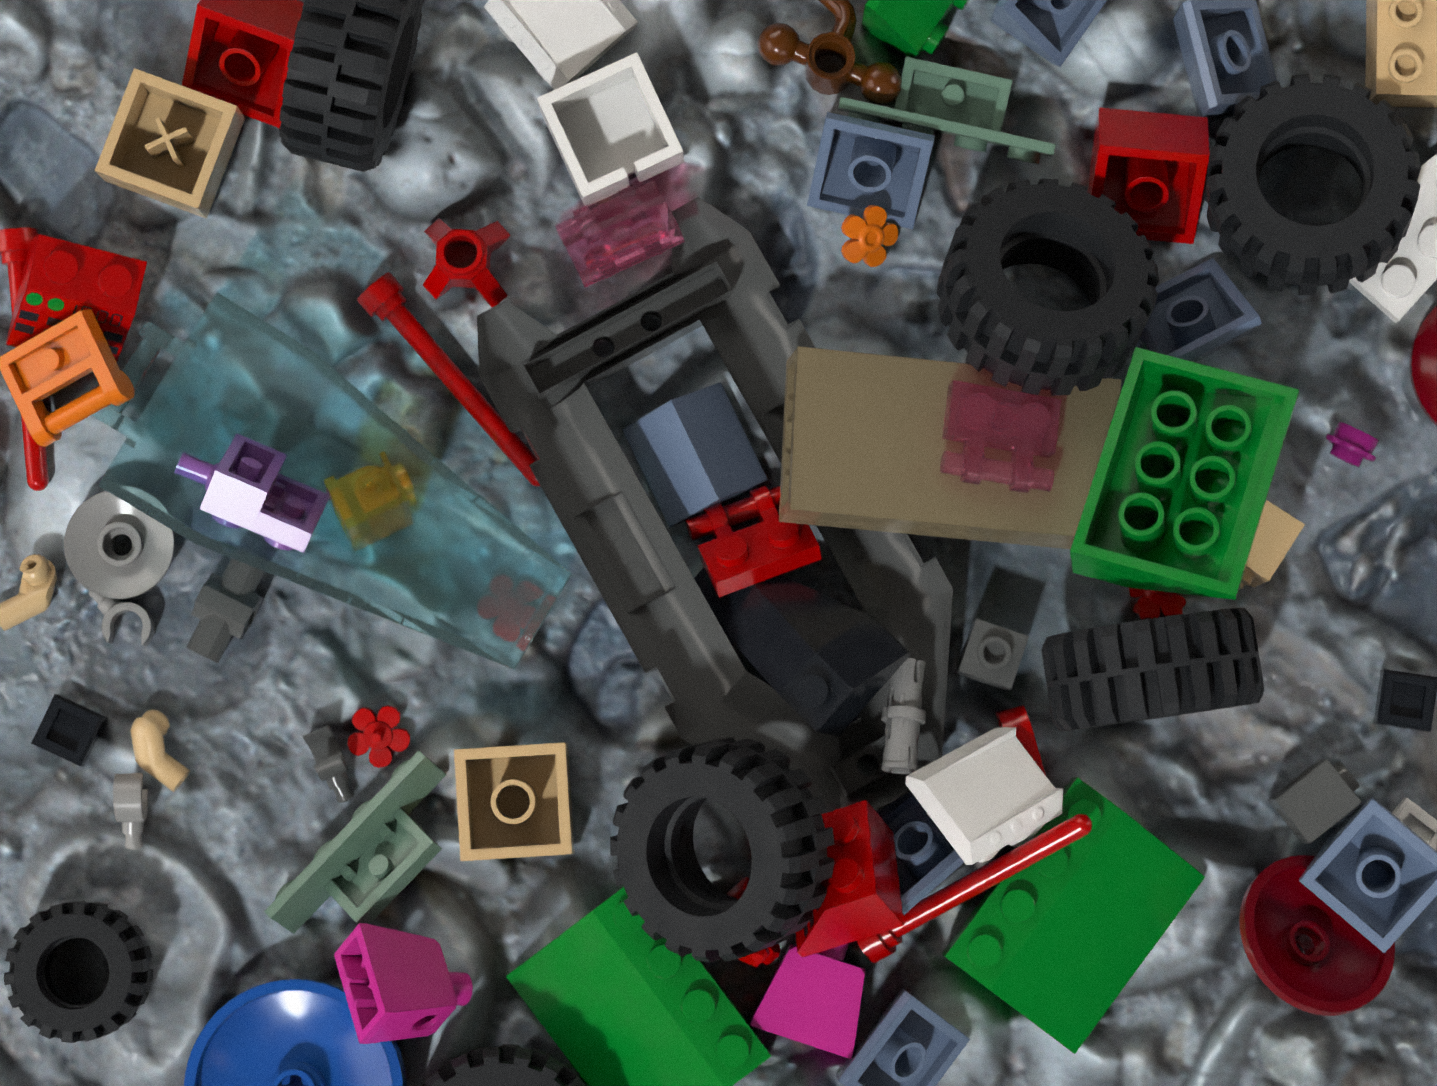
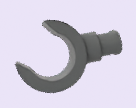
[303,725,354,803]

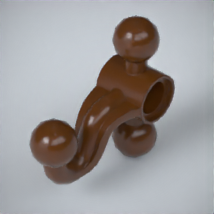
[757,0,902,105]

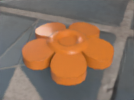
[841,205,898,267]

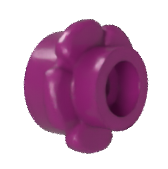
[1326,421,1379,468]

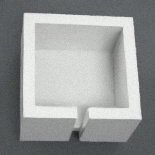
[537,52,684,208]

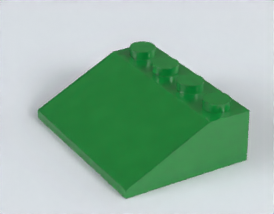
[1070,347,1299,600]
[941,777,1205,1054]
[506,887,771,1086]

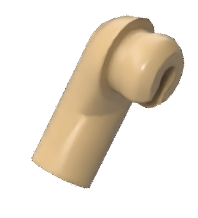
[0,554,57,631]
[130,710,190,792]

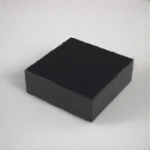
[1373,669,1437,732]
[31,694,107,767]

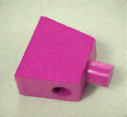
[334,923,473,1044]
[750,943,865,1059]

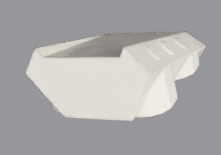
[484,0,638,90]
[905,727,1063,865]

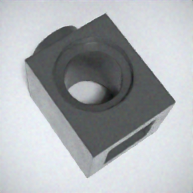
[955,618,1029,691]
[1268,759,1362,844]

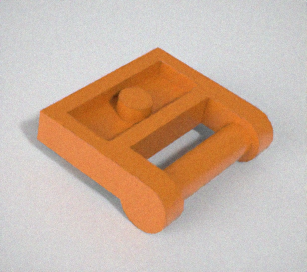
[0,309,135,447]

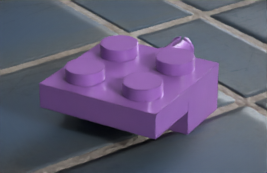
[174,433,330,553]

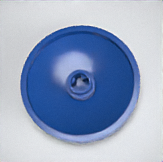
[184,979,407,1086]

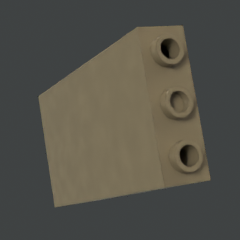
[779,346,1122,549]

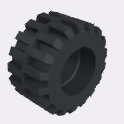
[4,901,153,1043]

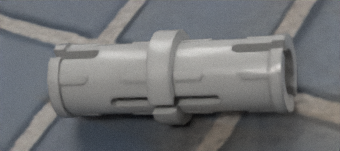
[881,658,926,774]

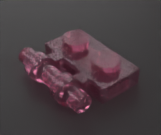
[555,180,685,287]
[940,380,1061,493]

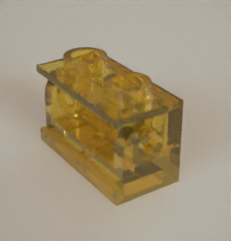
[323,451,418,552]

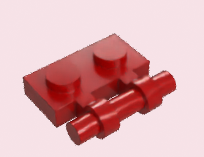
[685,485,822,597]

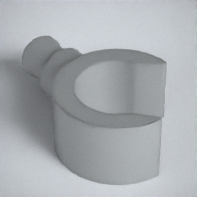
[89,591,155,647]
[113,773,148,850]

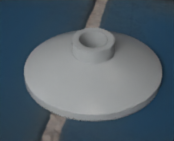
[64,489,175,599]

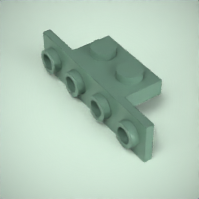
[838,57,1056,164]
[264,750,447,934]

